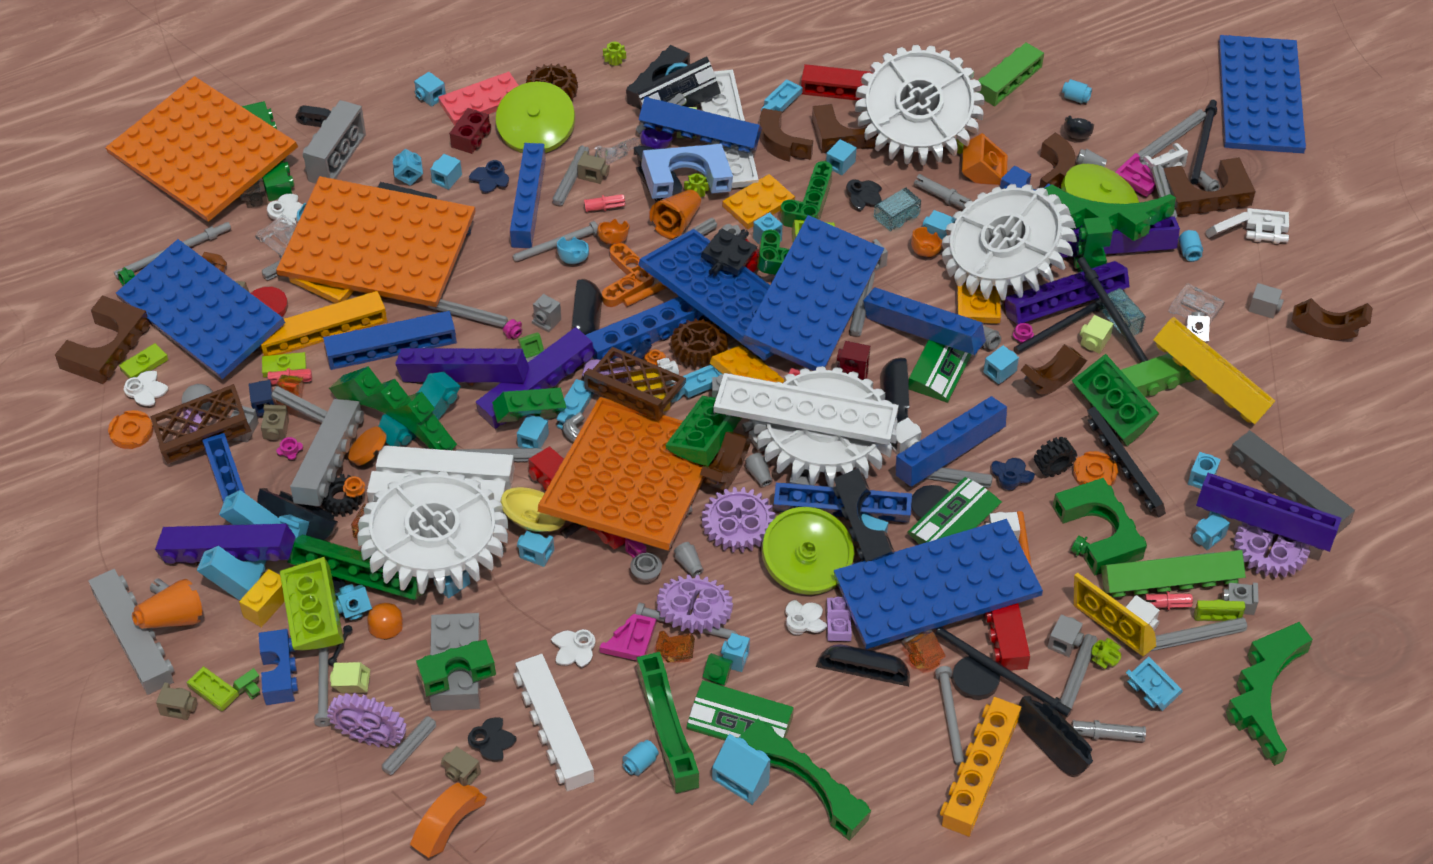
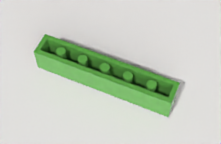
[1101,550,1246,597]

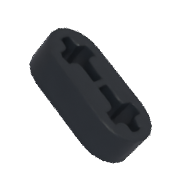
[295,105,331,127]

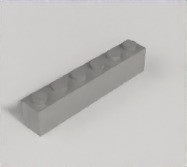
[290,399,364,506]
[88,569,175,695]

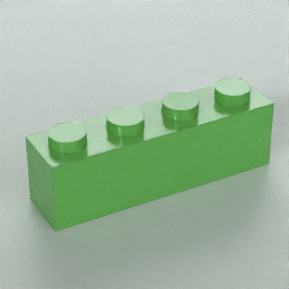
[977,43,1044,107]
[1121,353,1196,397]

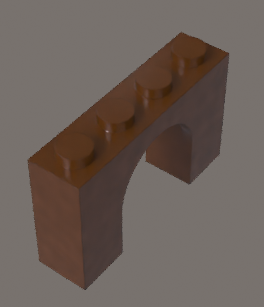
[812,104,890,153]
[1163,157,1256,216]
[55,295,150,384]

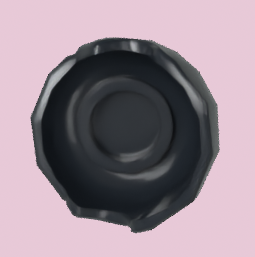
[1064,115,1094,140]

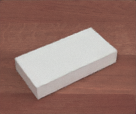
[1205,212,1250,238]

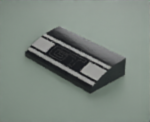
[636,56,721,107]

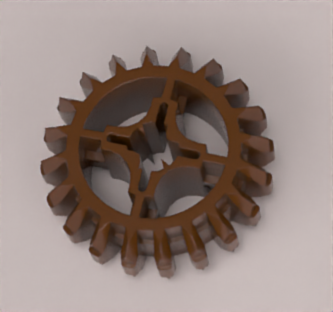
[526,63,578,101]
[670,318,728,370]

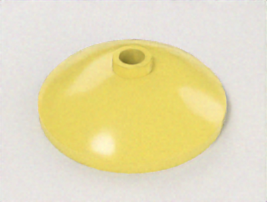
[500,487,566,532]

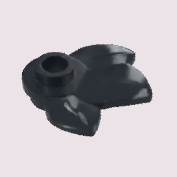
[846,179,882,211]
[468,717,517,761]

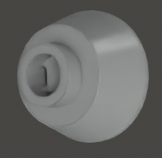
[630,553,662,583]

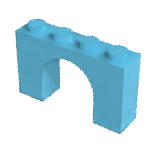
[197,490,280,600]

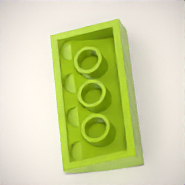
[280,557,344,650]

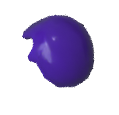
[640,128,673,149]

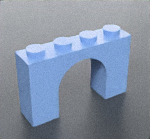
[641,144,733,199]

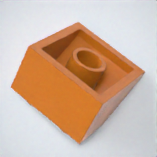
[962,133,1008,185]

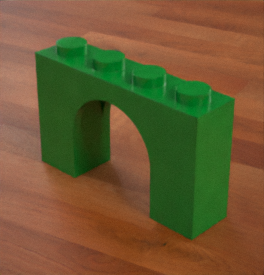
[1052,478,1147,576]

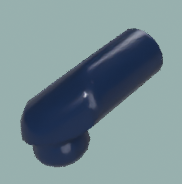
[627,340,652,367]

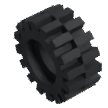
[1033,437,1077,477]
[322,474,362,517]

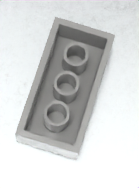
[303,100,366,183]
[429,613,481,711]

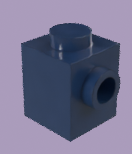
[249,380,276,417]

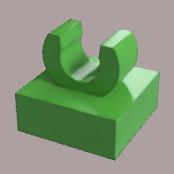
[518,332,544,358]
[233,668,260,700]

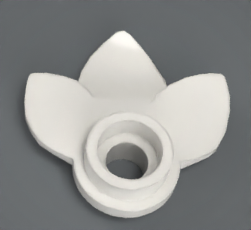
[267,194,303,228]
[124,371,168,406]
[785,600,827,635]
[551,629,595,667]

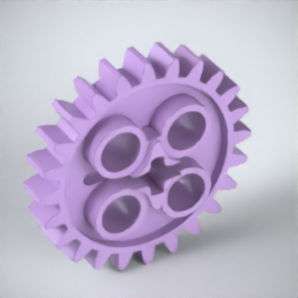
[702,487,775,553]
[1234,522,1310,578]
[657,575,733,633]
[327,693,406,747]

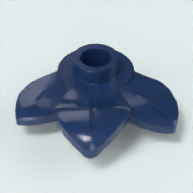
[469,160,509,193]
[991,458,1035,490]

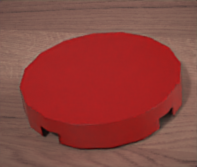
[251,287,288,317]

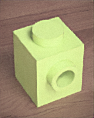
[1080,315,1114,354]
[330,662,370,693]

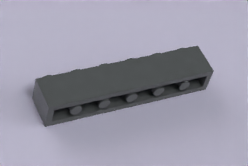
[1228,430,1355,535]

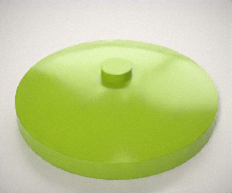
[496,82,575,153]
[1061,164,1139,204]
[762,507,854,595]

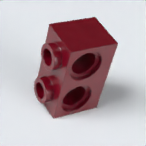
[449,108,491,154]
[837,341,871,380]

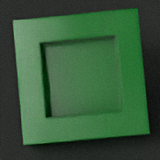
[703,653,733,685]

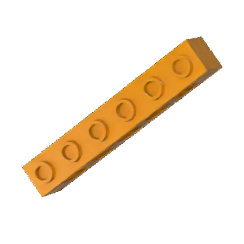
[940,697,1021,837]

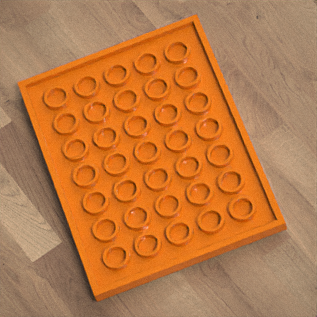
[105,76,298,222]
[276,176,476,307]
[537,397,713,551]

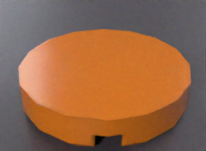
[108,410,154,449]
[348,426,387,466]
[1073,451,1118,486]

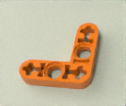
[602,243,654,307]

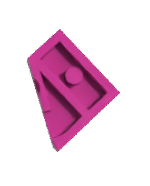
[1115,153,1156,197]
[600,614,656,661]

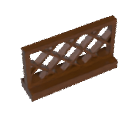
[584,347,686,421]
[150,384,252,464]

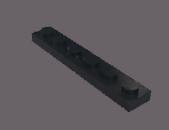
[1087,406,1166,518]

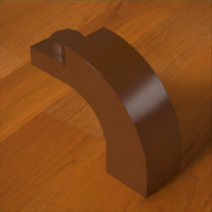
[760,108,813,162]
[1039,132,1076,189]
[1292,298,1373,340]
[1020,344,1088,395]
[700,432,752,490]

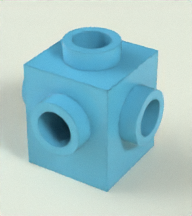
[393,149,423,186]
[335,584,372,620]

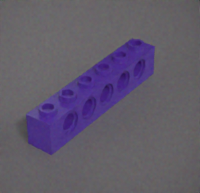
[1004,261,1130,324]

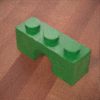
[1073,217,1113,272]
[492,388,567,423]
[416,639,496,697]

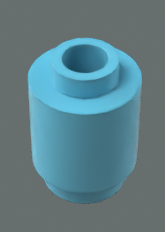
[1062,79,1092,103]
[1178,230,1203,261]
[622,740,659,776]

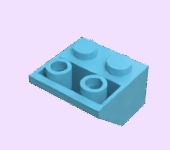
[712,734,770,805]

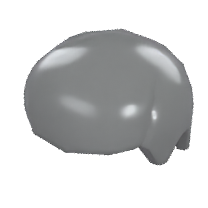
[182,383,213,416]

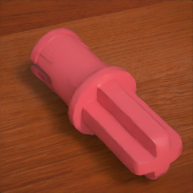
[584,194,625,212]
[268,368,312,385]
[1145,592,1193,610]

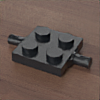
[701,228,758,277]

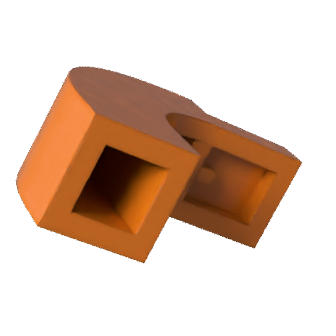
[410,782,487,858]

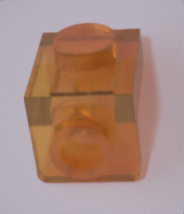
[656,631,695,663]

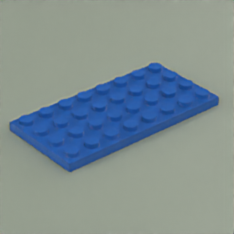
[1219,35,1306,154]
[743,215,884,371]
[638,229,774,361]
[116,239,285,379]
[834,519,1043,649]

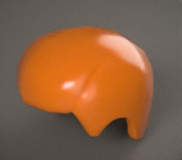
[597,219,630,246]
[911,227,942,257]
[367,603,403,639]

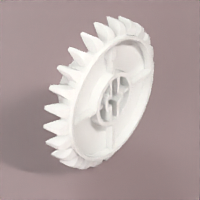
[855,45,984,165]
[942,184,1077,300]
[754,366,897,487]
[357,471,508,594]

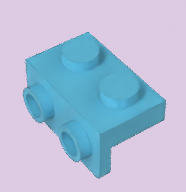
[1125,656,1183,711]

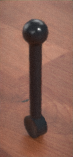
[328,625,353,666]

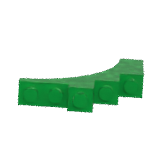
[1044,185,1176,241]
[329,366,457,450]
[1226,622,1313,766]

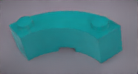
[378,372,461,447]

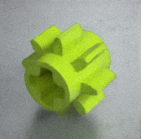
[603,42,627,66]
[684,173,709,198]
[1092,638,1121,669]

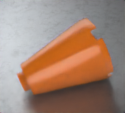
[649,190,701,239]
[132,579,202,629]

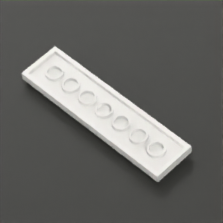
[700,70,759,188]
[714,373,899,445]

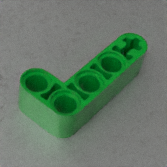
[780,161,832,228]
[757,229,789,275]

